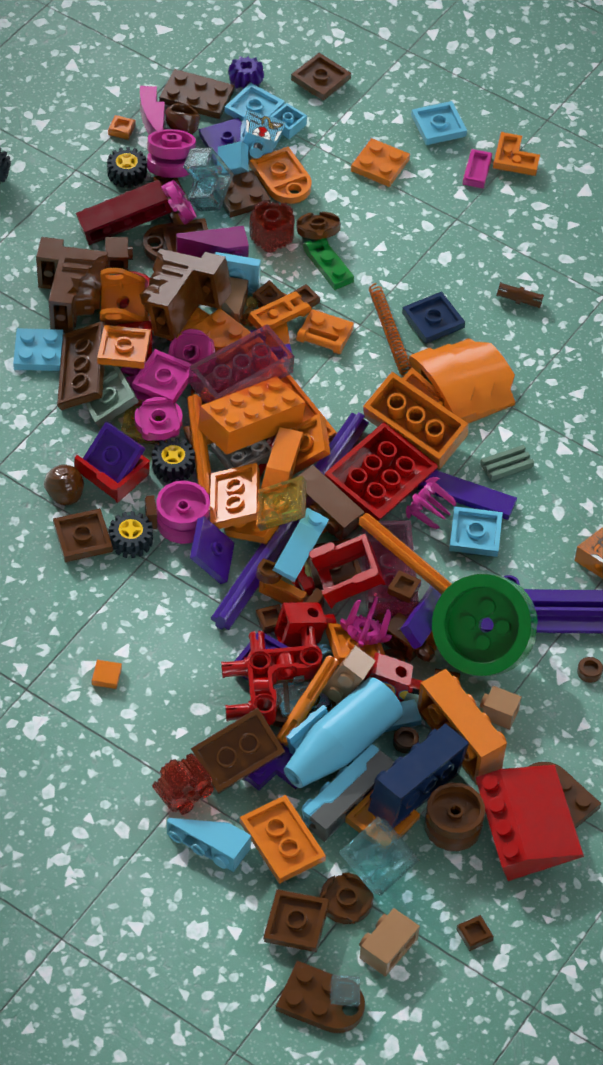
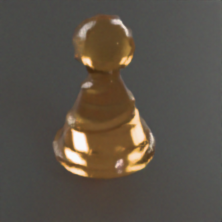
[240,297,258,327]

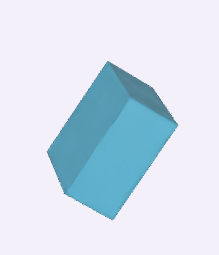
[269,103,307,139]
[218,141,248,177]

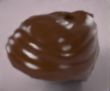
[164,103,200,135]
[44,464,85,506]

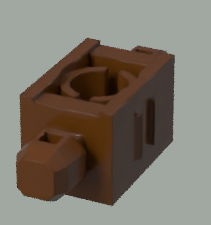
[374,612,435,662]

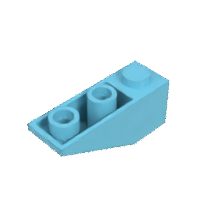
[167,818,251,872]

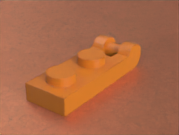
[248,291,312,334]

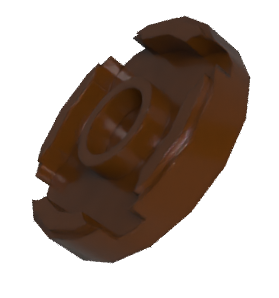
[296,211,341,239]
[320,873,374,924]

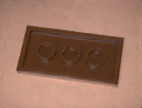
[57,321,106,410]

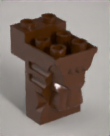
[36,237,108,333]
[140,249,232,340]

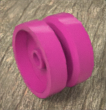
[147,129,196,178]
[156,481,210,544]

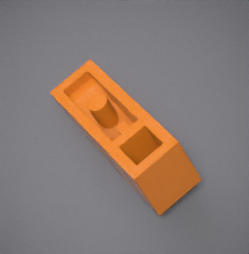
[261,427,303,502]

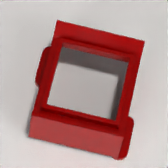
[74,455,150,503]
[309,534,386,609]

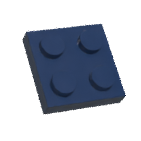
[402,291,465,344]

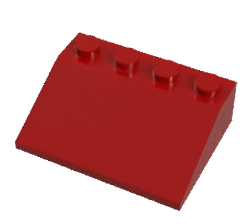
[324,422,438,521]
[475,765,584,881]

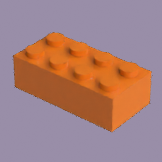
[363,372,468,470]
[198,376,305,455]
[417,669,507,785]

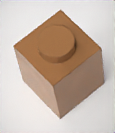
[480,686,522,730]

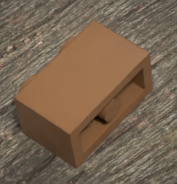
[322,646,375,704]
[359,908,420,977]

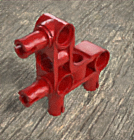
[221,627,322,726]

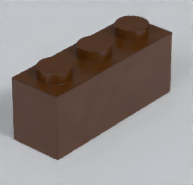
[289,465,364,541]

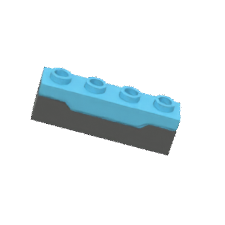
[301,744,394,842]

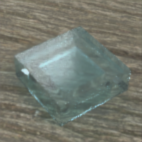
[331,974,360,1006]

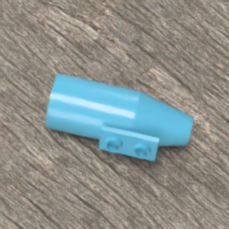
[284,677,403,788]

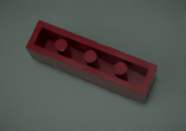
[75,180,171,246]

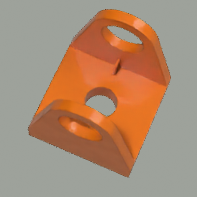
[100,268,148,326]

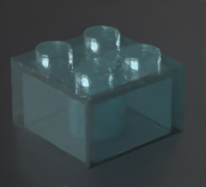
[339,817,420,896]

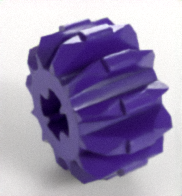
[228,55,264,89]

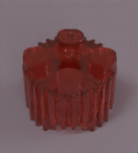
[249,200,295,253]
[152,753,214,815]

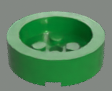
[432,574,538,676]

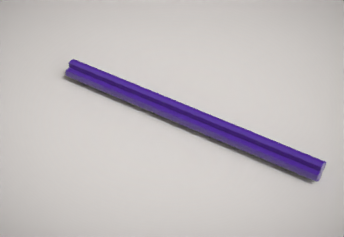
[211,412,369,630]

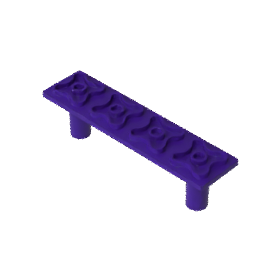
[481,575,603,634]

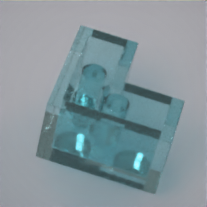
[183,147,234,211]

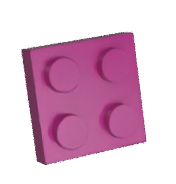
[132,349,197,404]

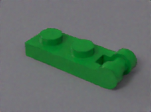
[303,238,354,290]

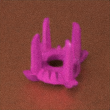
[406,477,456,529]
[340,596,392,648]

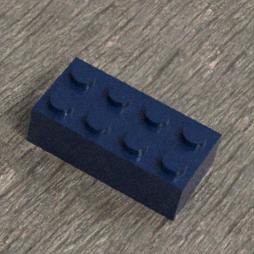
[368,724,469,830]

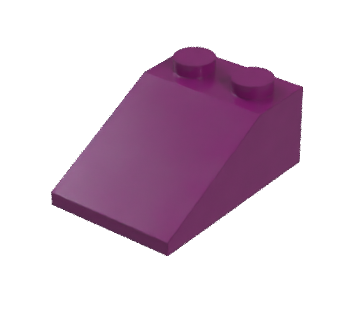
[176,226,249,258]

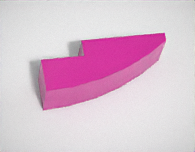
[140,86,165,135]

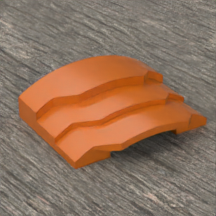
[409,338,516,424]

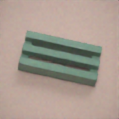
[480,445,534,481]

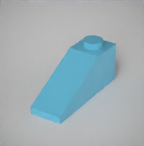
[273,508,329,582]

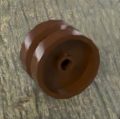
[425,783,485,851]

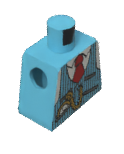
[240,110,286,158]

